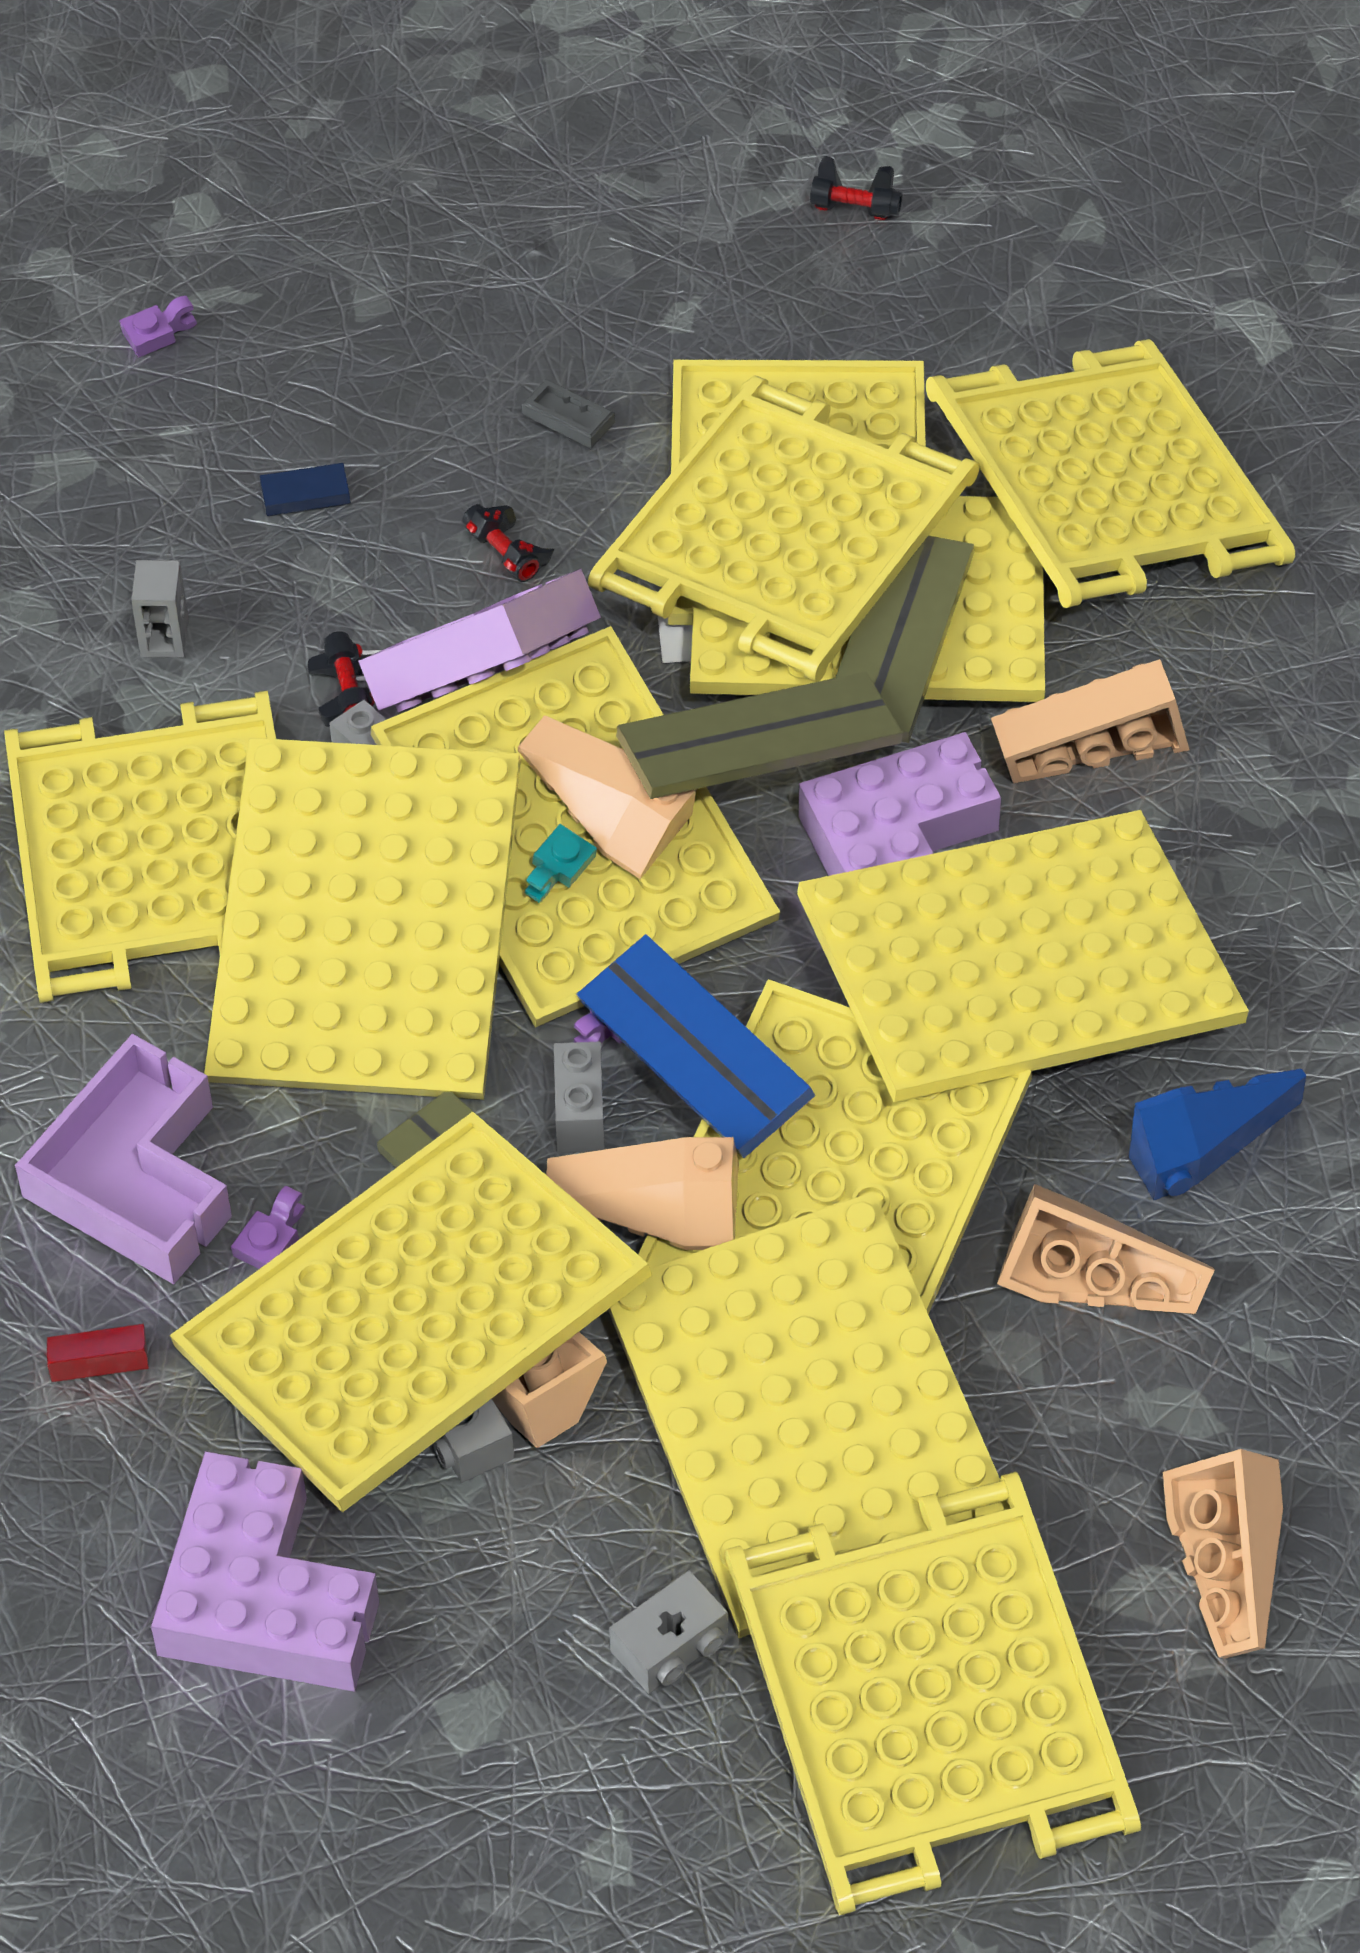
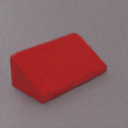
[47,1324,149,1382]

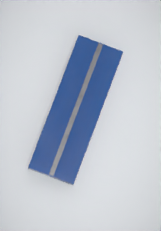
[576,934,816,1158]

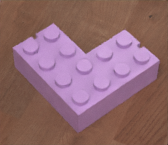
[358,569,601,712]
[799,732,1001,876]
[15,1034,232,1284]
[151,1452,379,1692]

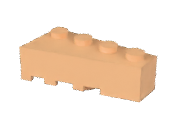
[991,659,1190,783]

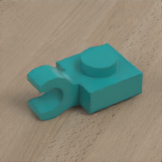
[525,824,597,903]

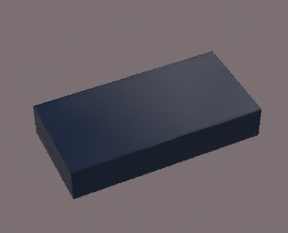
[260,463,351,516]

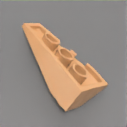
[518,715,696,879]
[546,1137,739,1250]
[997,1184,1215,1314]
[492,1332,607,1448]
[1163,1449,1283,1659]

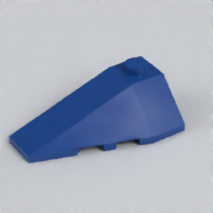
[1129,1069,1306,1200]

